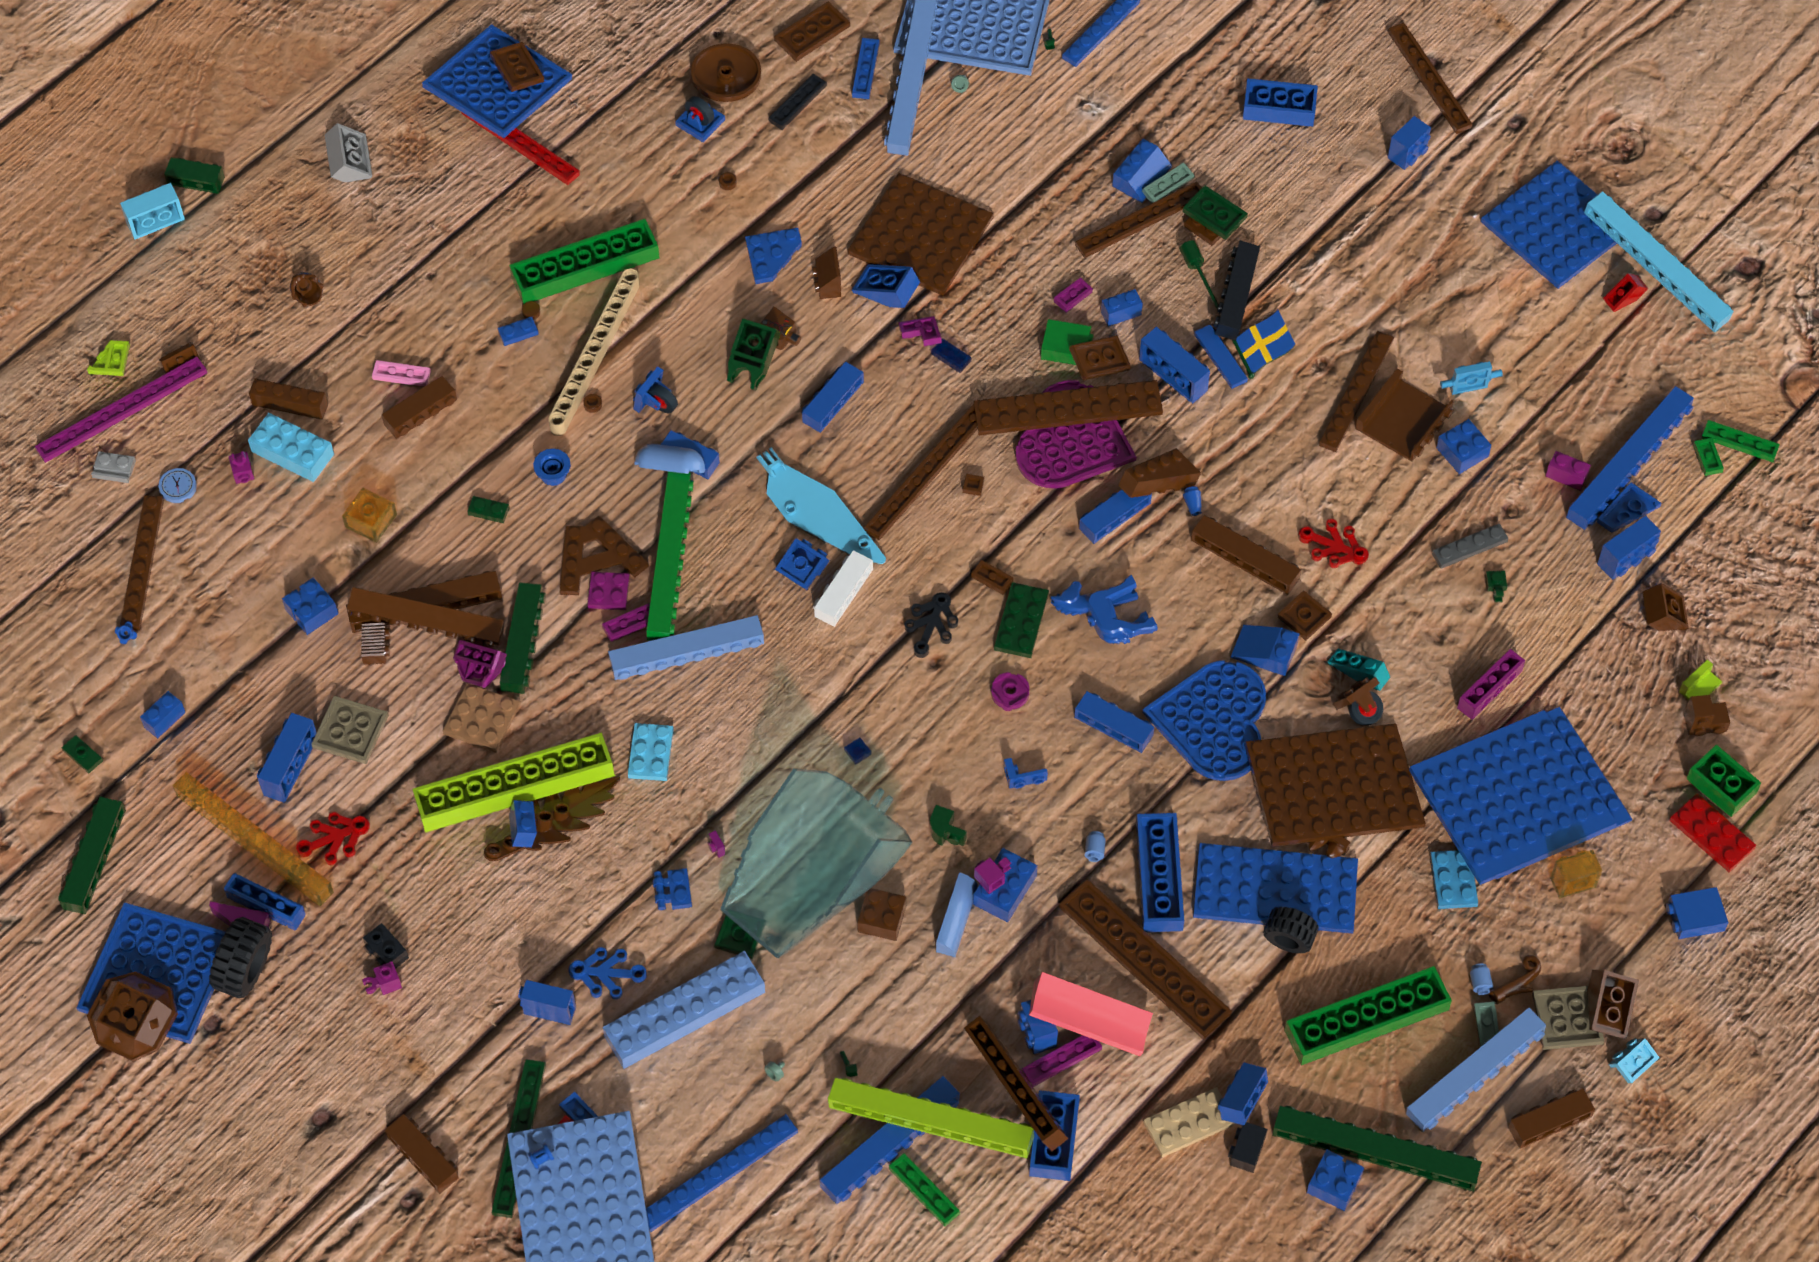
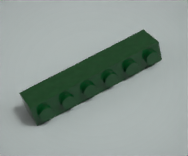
[500,582,546,694]
[58,797,126,915]

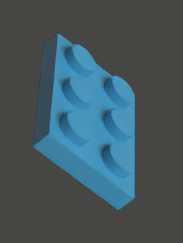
[1430,850,1478,909]

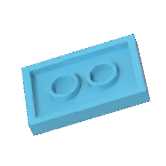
[628,723,674,781]

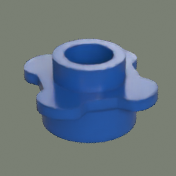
[115,622,137,644]

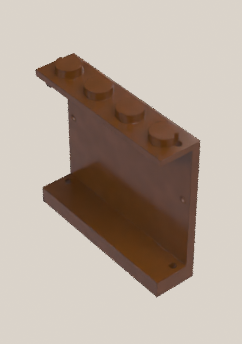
[1355,369,1454,462]

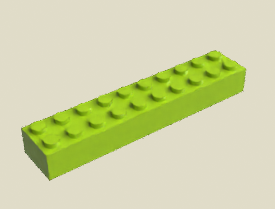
[412,733,615,833]

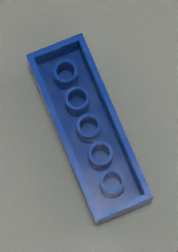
[1136,813,1184,932]

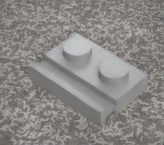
[91,451,136,483]

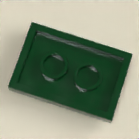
[1183,185,1248,240]

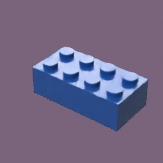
[1243,78,1318,127]
[1139,327,1210,404]
[257,713,317,803]
[1029,1090,1080,1181]

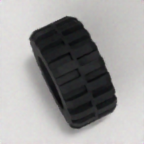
[209,917,272,998]

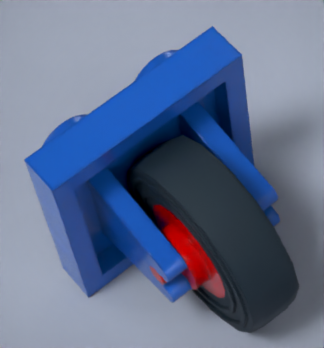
[675,96,725,143]
[633,366,678,414]

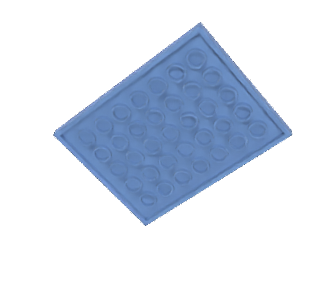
[894,0,1050,76]
[507,1111,654,1262]

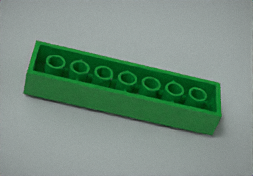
[509,219,660,305]
[1284,966,1452,1066]

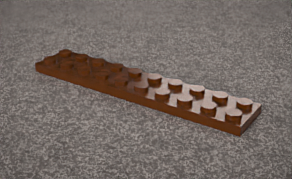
[974,380,1163,436]
[1059,879,1232,1040]

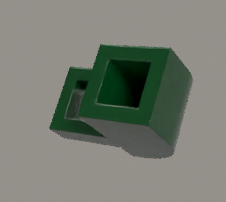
[930,805,967,846]

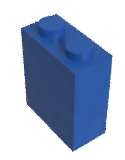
[1666,887,1729,939]
[518,980,576,1025]

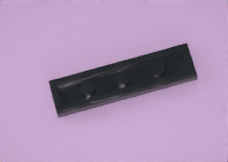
[768,74,827,130]

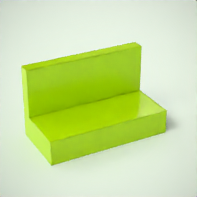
[1679,660,1722,700]

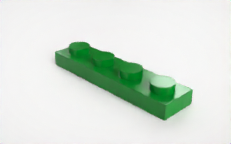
[1702,420,1780,462]
[889,1153,960,1227]

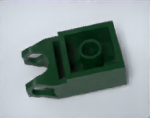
[727,318,781,391]

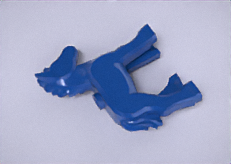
[1051,575,1158,644]

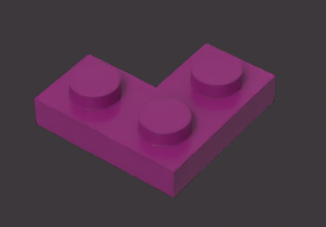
[898,316,942,346]

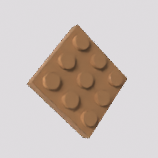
[443,683,520,753]

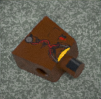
[757,306,801,350]

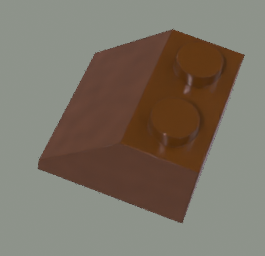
[812,246,841,299]
[1642,583,1689,631]

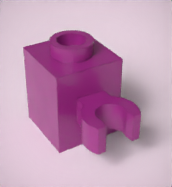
[229,451,254,484]
[974,857,1011,894]
[362,962,402,995]

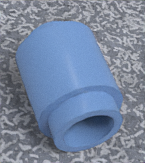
[1084,831,1106,862]
[1470,963,1493,995]

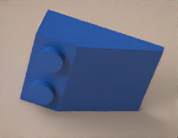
[852,264,920,308]
[1231,625,1299,676]

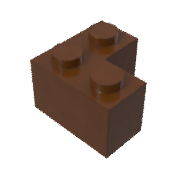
[1684,695,1730,736]

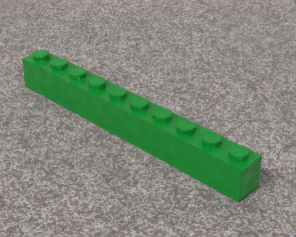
[647,471,694,641]

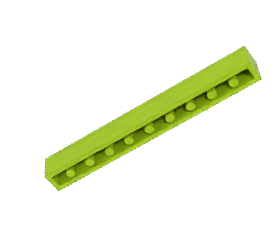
[828,1078,1034,1158]

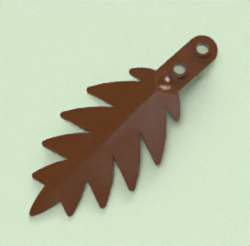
[484,777,620,861]

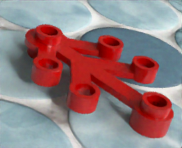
[1298,519,1369,568]
[296,812,370,865]

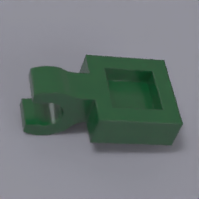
[1485,571,1507,603]

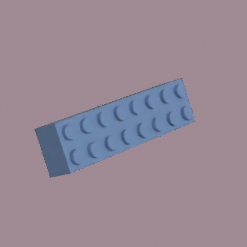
[602,951,765,1069]

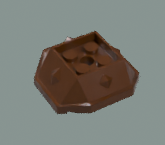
[87,971,178,1062]

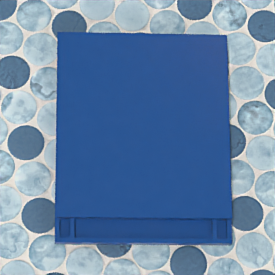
[1409,707,1632,885]

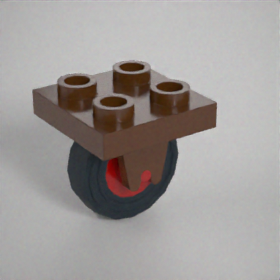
[1333,677,1383,725]

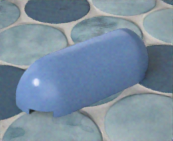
[634,444,705,474]

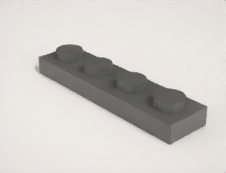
[1432,524,1508,569]

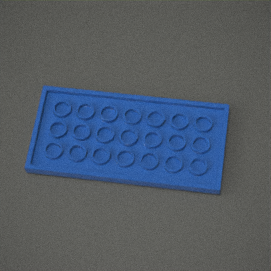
[1193,843,1358,934]

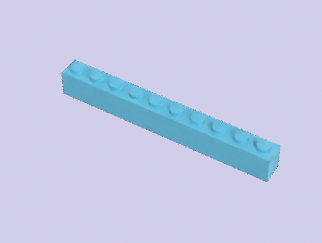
[1584,192,1734,333]

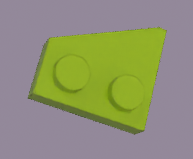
[87,340,130,376]

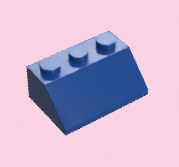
[1112,138,1172,203]

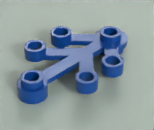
[568,947,647,999]

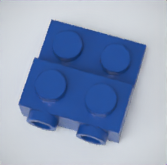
[775,538,830,590]

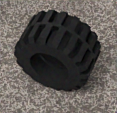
[1263,907,1319,953]

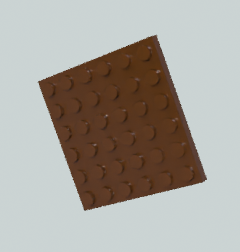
[848,173,994,296]

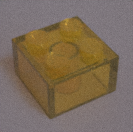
[342,488,397,543]
[1550,850,1602,899]

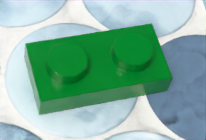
[1693,438,1724,476]

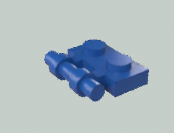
[653,868,692,910]

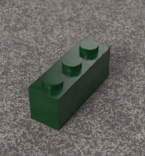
[164,157,225,194]

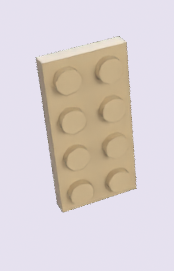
[1143,1087,1236,1158]

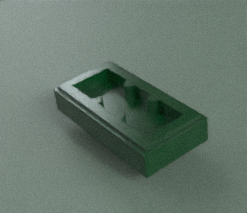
[61,735,103,774]

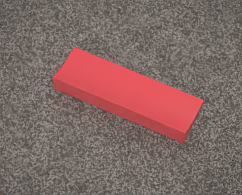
[1029,972,1153,1056]

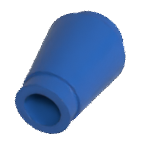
[1183,487,1202,516]

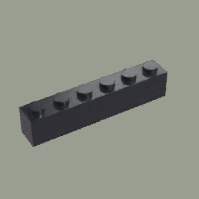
[1213,240,1260,341]

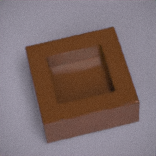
[963,474,985,496]

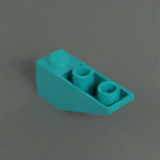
[1328,648,1391,691]

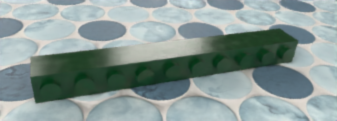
[1272,1106,1482,1192]

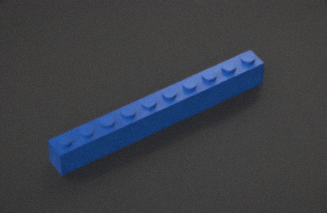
[1566,386,1694,530]

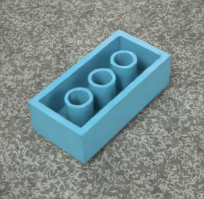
[248,413,334,482]

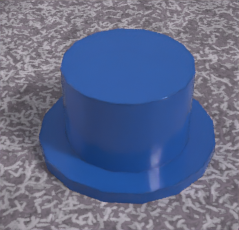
[533,448,571,486]

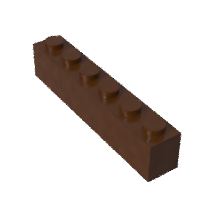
[1191,515,1301,595]

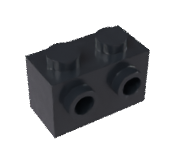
[363,923,409,969]

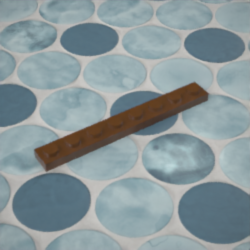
[1388,22,1472,134]
[1075,182,1202,258]
[1319,330,1394,452]
[120,495,164,631]

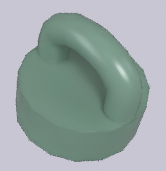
[951,74,970,93]
[764,1061,785,1081]

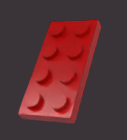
[1669,794,1757,872]

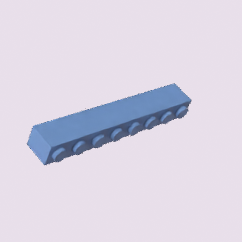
[608,615,764,680]
[1406,1008,1546,1132]

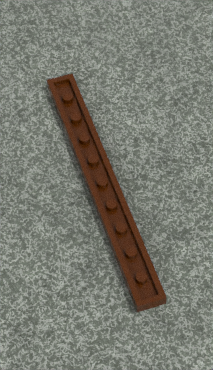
[864,404,977,540]

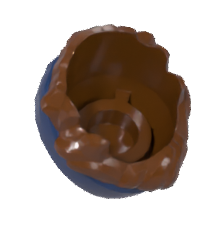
[290,272,324,307]

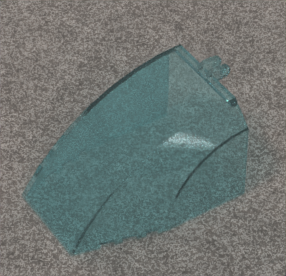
[720,768,913,958]

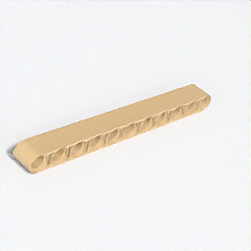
[549,268,640,436]

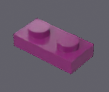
[1054,277,1093,313]

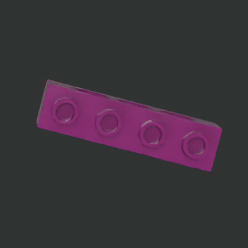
[1457,649,1525,720]

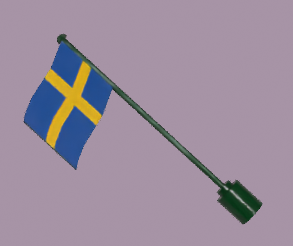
[1179,240,1296,379]

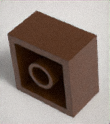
[857,888,907,941]

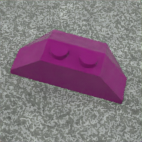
[453,640,507,688]

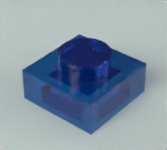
[844,738,871,765]

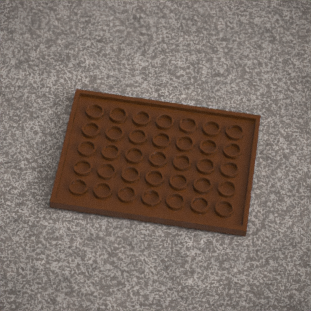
[1245,723,1426,847]

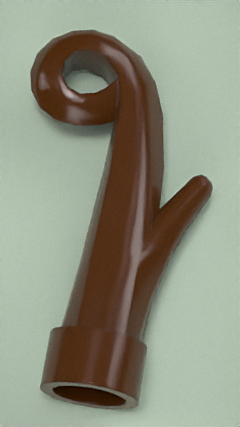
[1489,955,1541,1005]

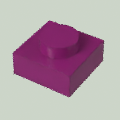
[707,830,725,858]

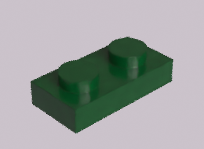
[467,496,510,524]

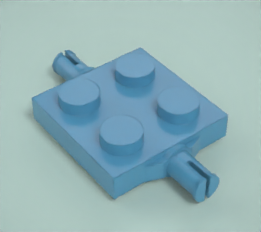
[1440,361,1503,395]

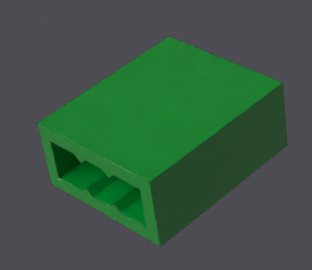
[1041,319,1094,365]

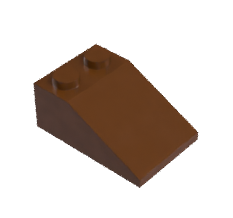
[1588,970,1639,1039]

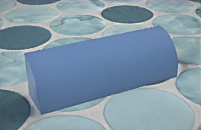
[936,872,978,957]

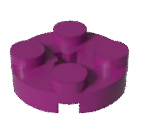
[991,672,1029,711]

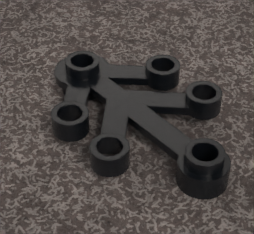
[904,592,958,658]

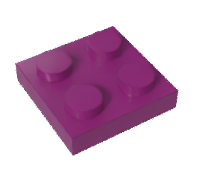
[588,572,630,610]

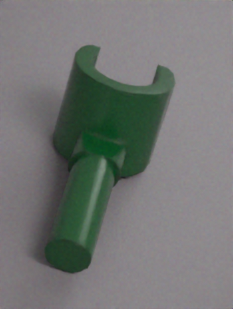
[1044,29,1055,50]
[840,1051,858,1077]

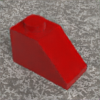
[1603,273,1649,312]

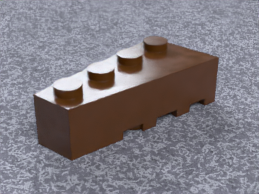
[1118,448,1201,498]

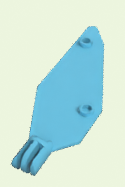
[756,447,886,564]

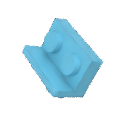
[1608,1038,1660,1083]

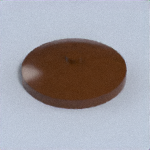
[691,43,761,102]

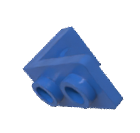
[1004,758,1048,789]

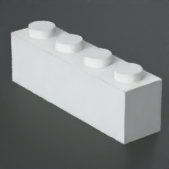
[813,550,873,627]

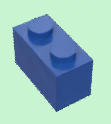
[1101,289,1143,326]
[140,691,186,739]
[509,800,537,847]

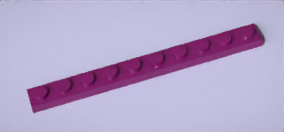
[35,357,207,463]

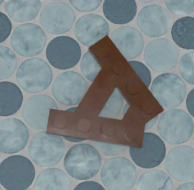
[560,516,649,595]

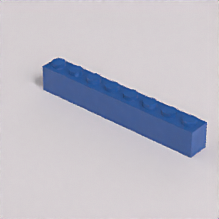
[820,1076,960,1204]

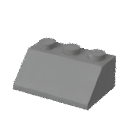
[325,123,372,182]

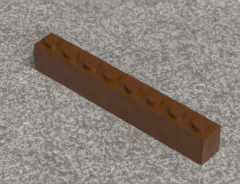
[346,571,502,633]
[347,587,504,647]
[964,1015,1069,1151]

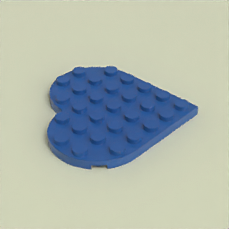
[1142,660,1266,781]

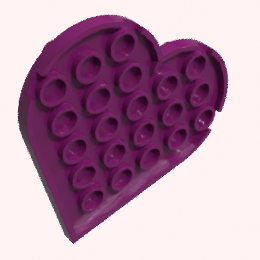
[1016,380,1137,488]

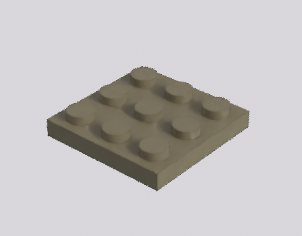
[311,696,389,764]
[1532,986,1604,1050]

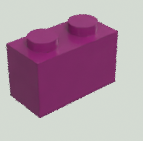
[1546,451,1591,491]

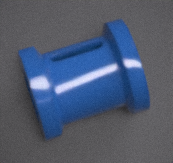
[527,1143,554,1169]

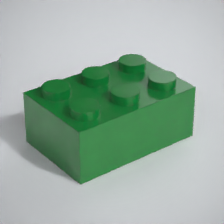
[1687,744,1761,817]

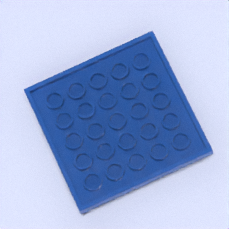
[422,24,572,138]
[1481,160,1617,289]
[77,902,226,1044]

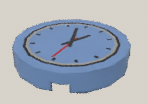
[158,468,197,503]

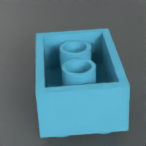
[120,183,185,240]

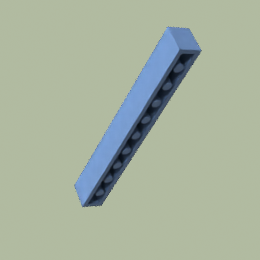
[884,0,937,156]

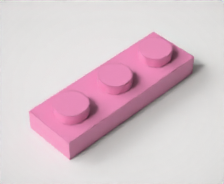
[372,360,431,387]

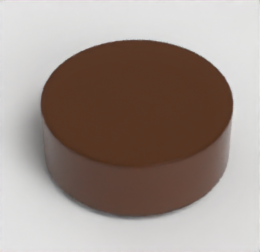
[719,172,737,190]
[522,301,541,320]
[583,394,602,413]

